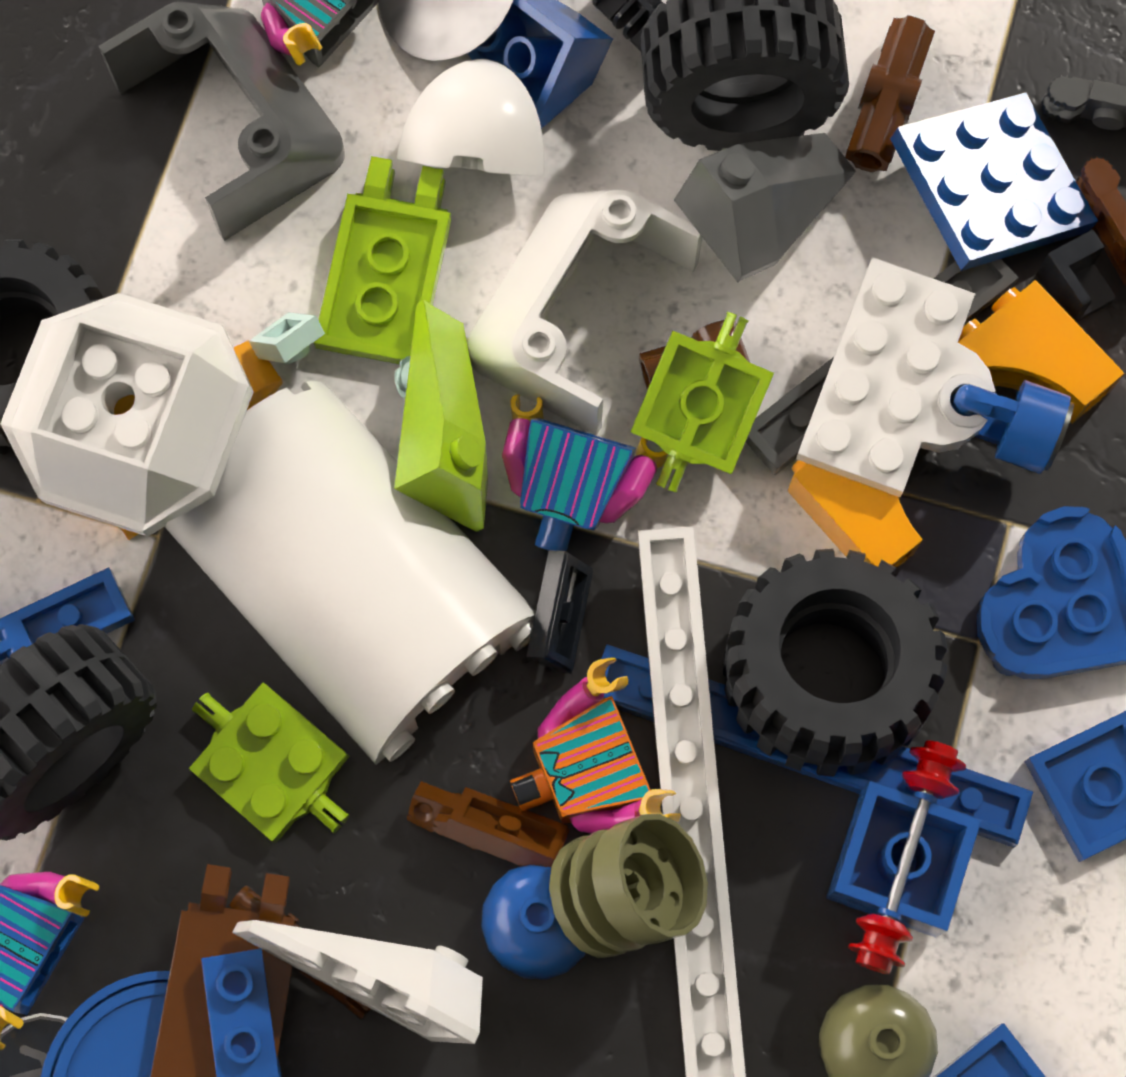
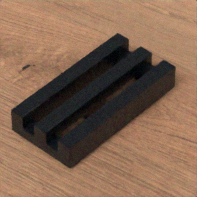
[526,550,593,674]

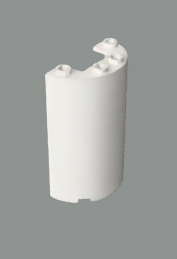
[165,380,536,765]

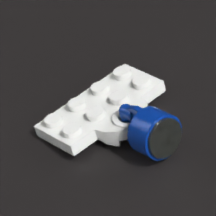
[796,257,1074,497]

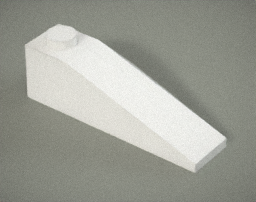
[232,920,483,1044]

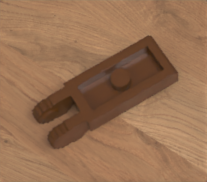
[1076,157,1126,287]

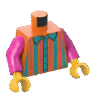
[510,657,681,834]

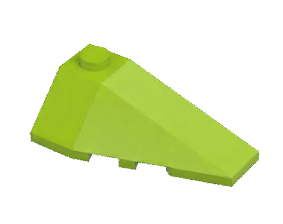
[394,300,488,532]

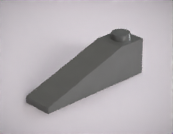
[674,133,856,283]

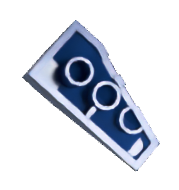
[467,0,613,129]

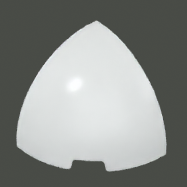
[397,59,544,176]

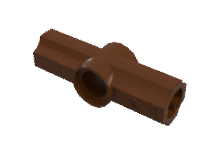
[845,15,935,173]

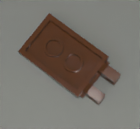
[150,864,295,1077]

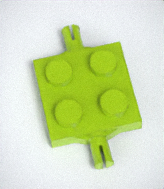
[630,311,774,493]
[189,682,350,843]

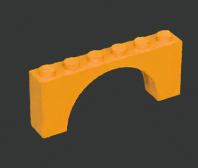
[788,280,1125,569]

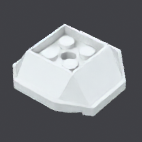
[0,293,254,537]

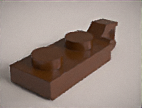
[407,781,570,867]

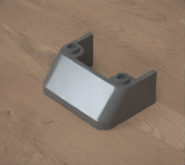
[98,2,345,241]

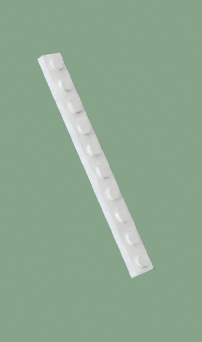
[638,526,746,1077]

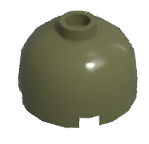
[819,985,938,1077]

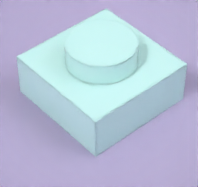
[249,312,325,364]

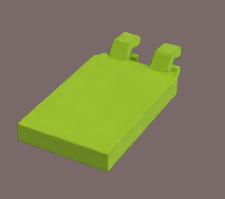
[313,156,452,365]

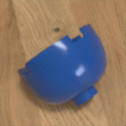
[481,865,585,980]

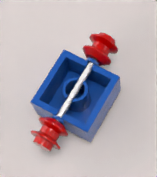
[826,740,981,974]

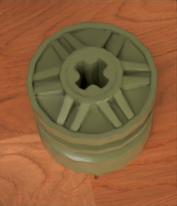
[549,814,708,958]

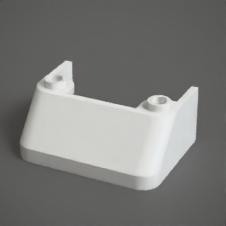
[467,189,702,435]

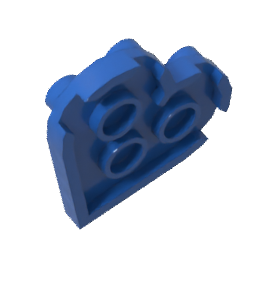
[977,506,1126,679]

